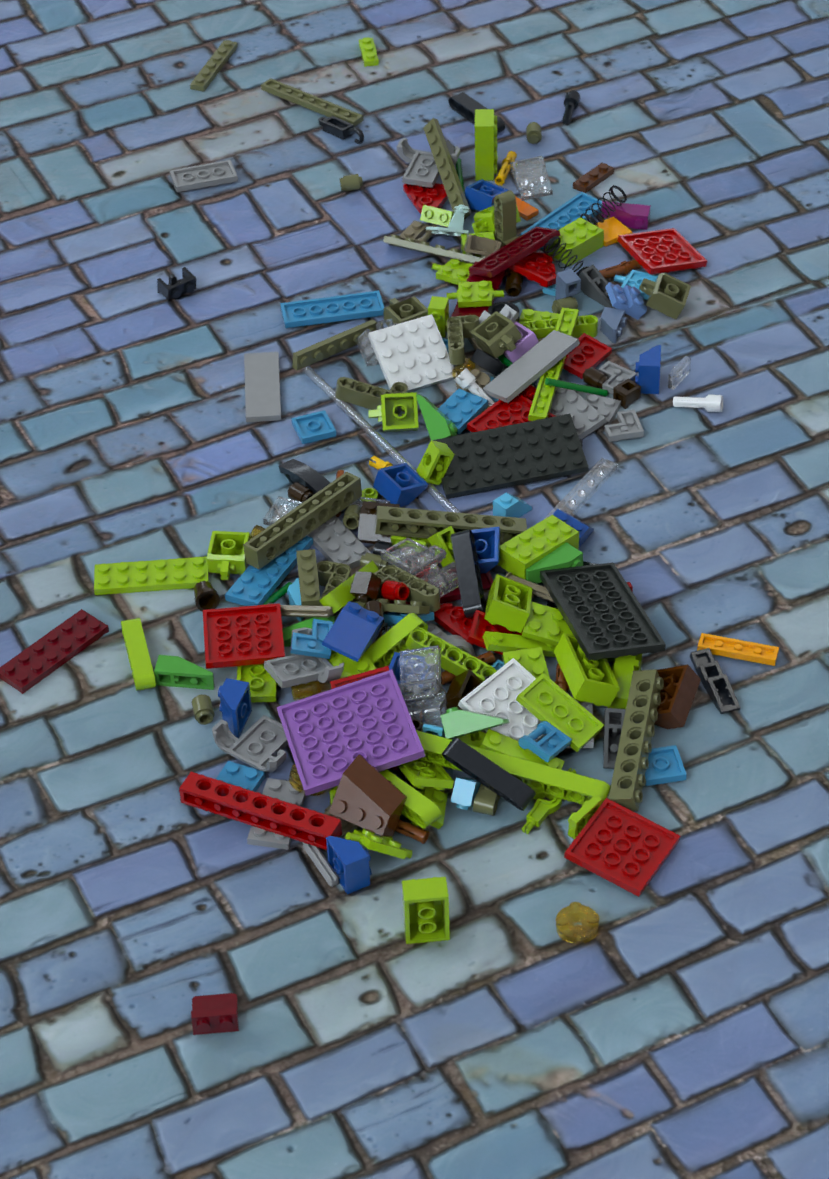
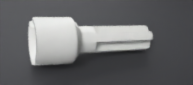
[454,368,495,406]
[673,394,723,412]

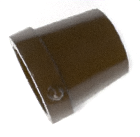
[194,581,220,611]

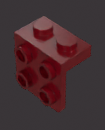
[191,993,239,1035]

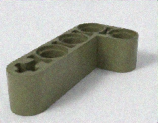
[494,190,518,248]
[447,315,480,365]
[335,377,408,415]
[317,561,351,621]
[374,565,441,612]

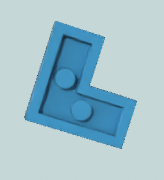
[290,619,333,659]

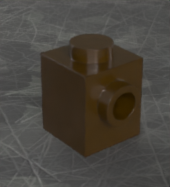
[350,571,381,603]

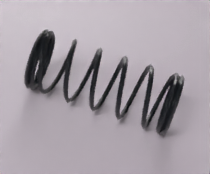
[580,185,627,227]
[544,236,588,276]

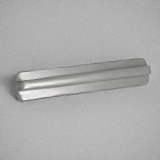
[303,842,339,887]

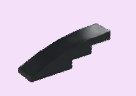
[279,459,330,494]
[690,648,740,714]

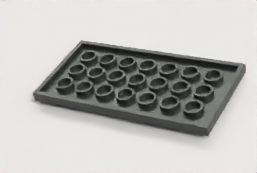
[433,414,589,499]
[540,562,666,661]

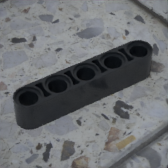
[448,92,505,133]
[451,529,486,619]
[442,737,536,811]

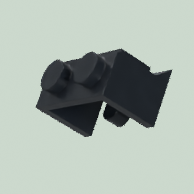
[157,267,196,301]

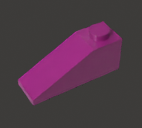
[602,201,651,230]

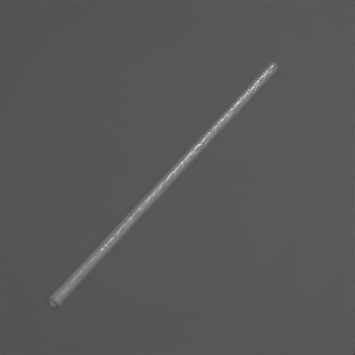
[301,366,461,513]

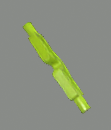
[521,768,576,834]

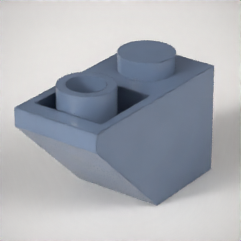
[555,268,581,300]
[600,307,627,344]

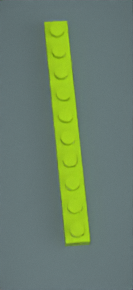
[528,308,579,421]

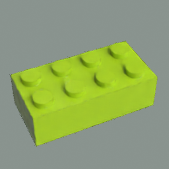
[475,109,497,181]
[497,515,579,580]
[554,633,620,707]

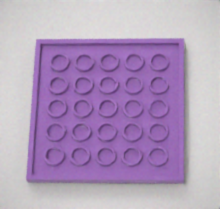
[276,670,425,796]

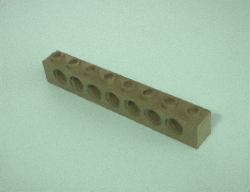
[243,472,362,569]
[375,506,527,545]
[608,669,664,812]

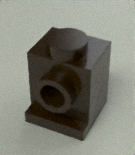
[613,379,641,409]

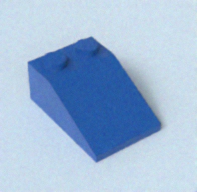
[322,601,384,662]

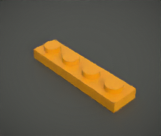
[697,633,779,666]

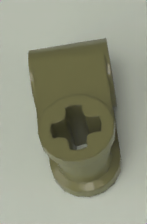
[473,784,501,816]

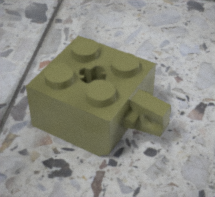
[639,273,691,319]
[383,296,428,327]
[470,311,522,358]

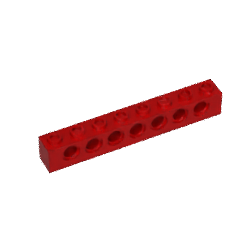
[179,772,342,850]

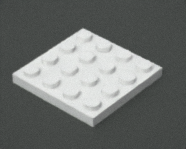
[368,314,458,393]
[458,658,547,742]

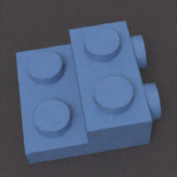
[605,282,647,320]

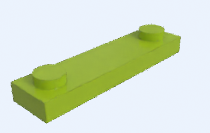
[483,631,556,657]
[480,728,565,769]

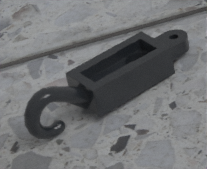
[318,116,364,144]

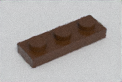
[573,163,614,193]

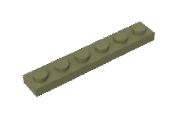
[190,40,238,91]
[293,319,377,370]

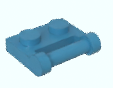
[518,721,572,763]

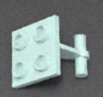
[426,205,469,236]

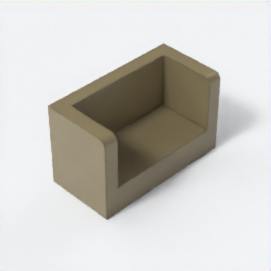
[464,234,501,256]

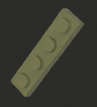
[296,549,321,606]
[354,599,430,614]

